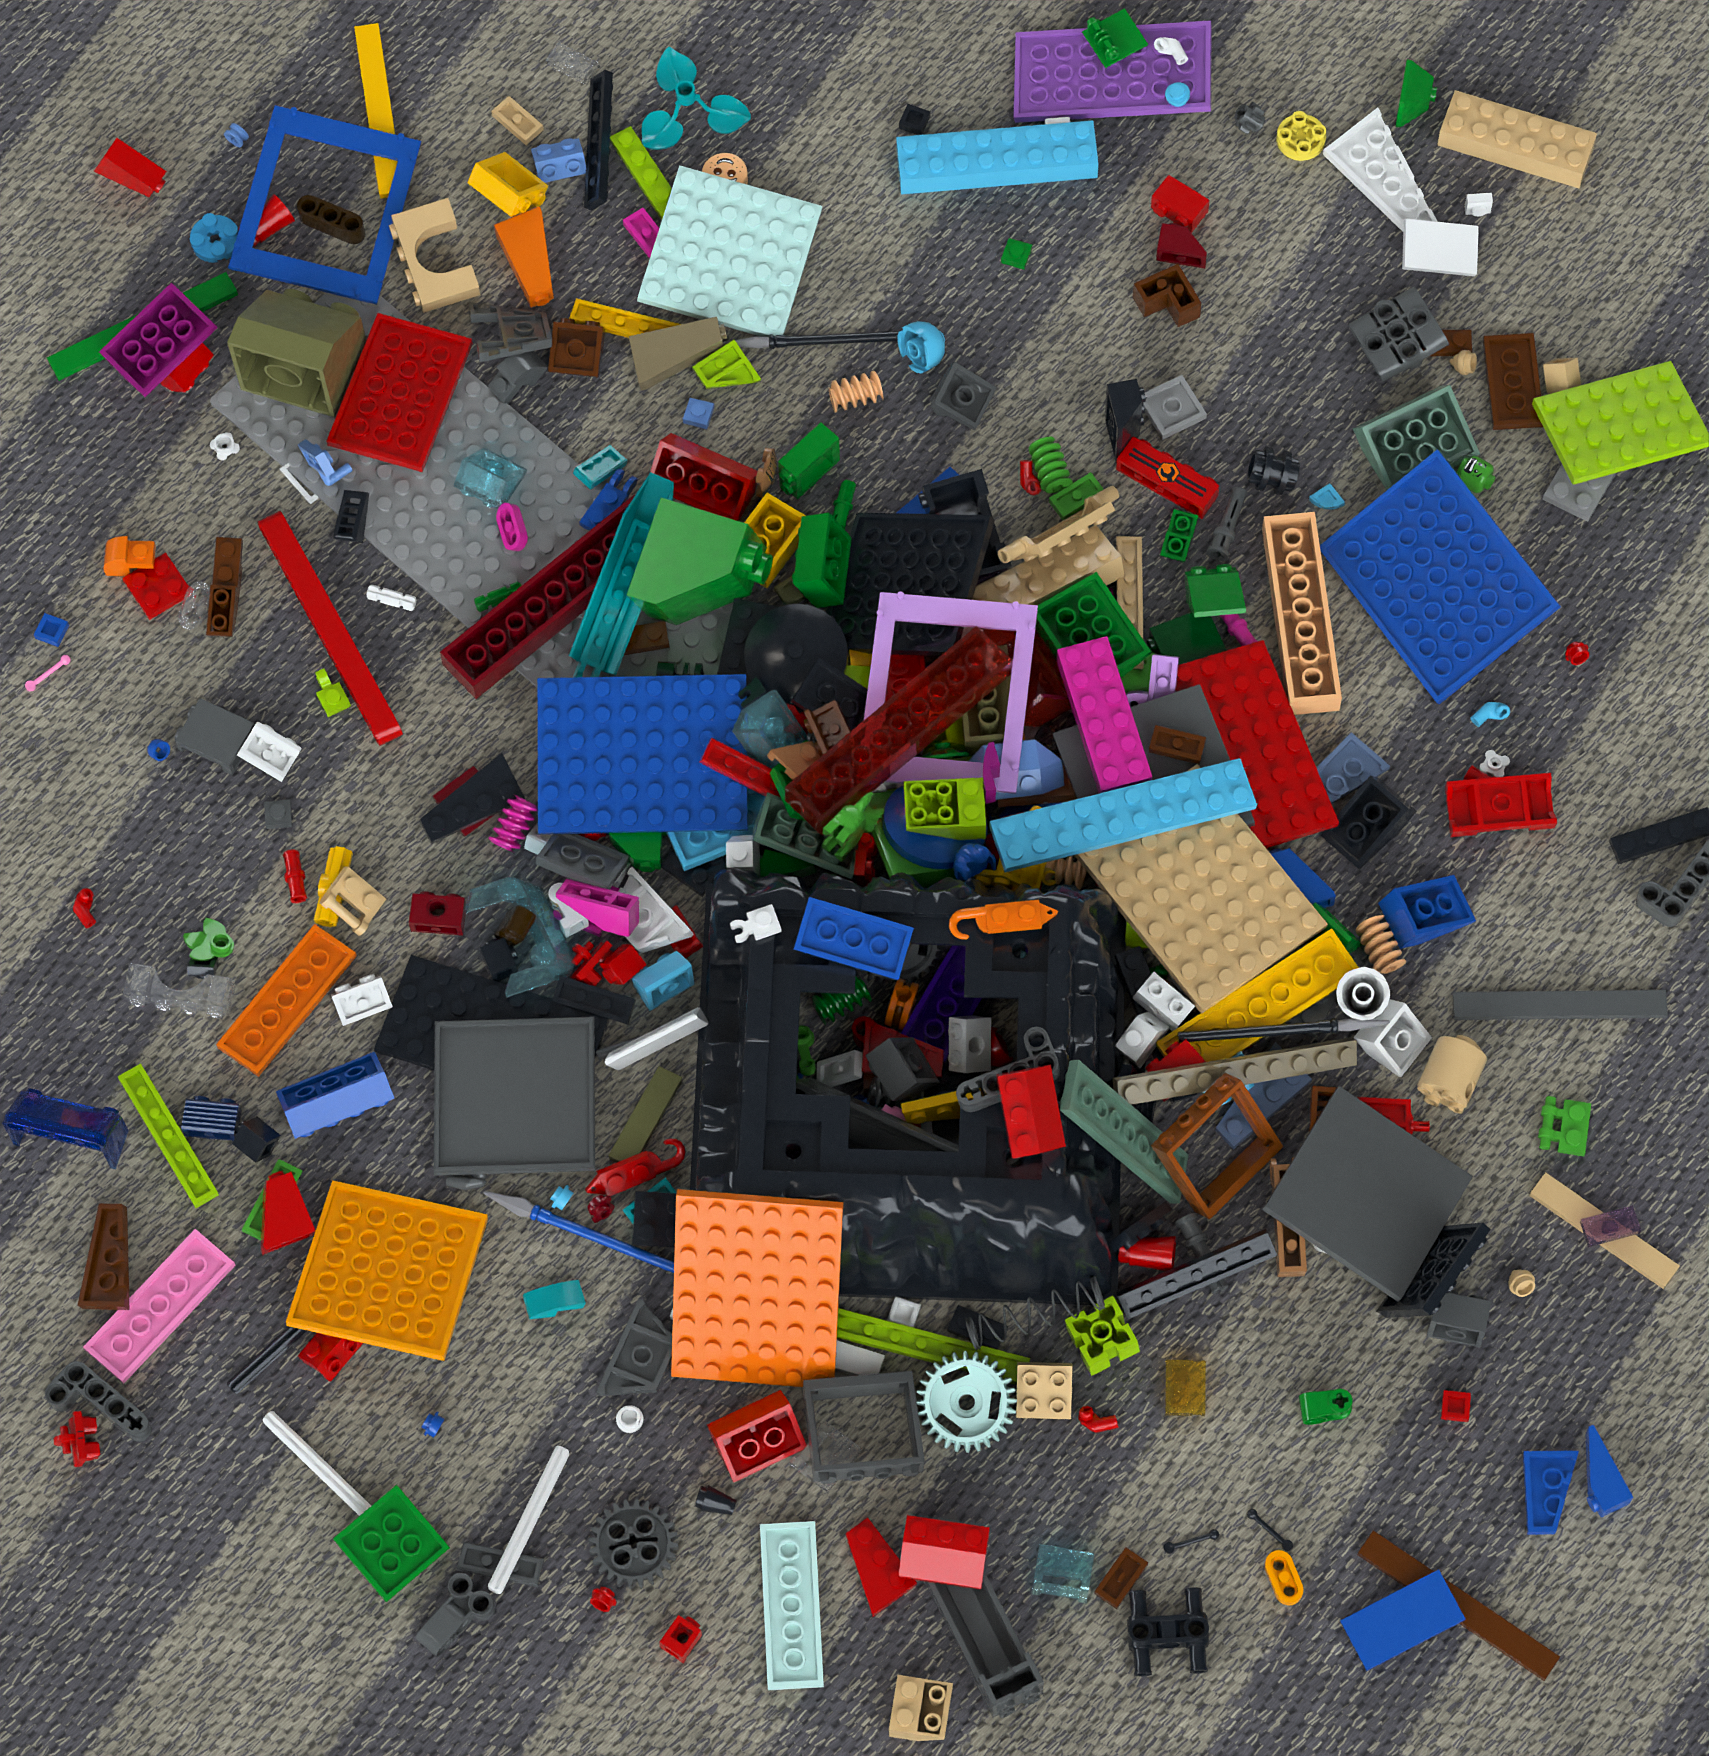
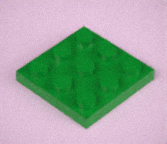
[333,1485,450,1602]

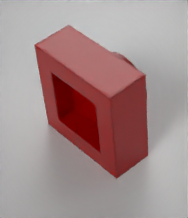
[1441,1390,1471,1422]

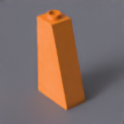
[494,206,554,308]

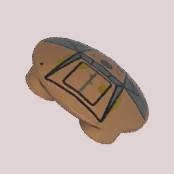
[756,447,777,498]

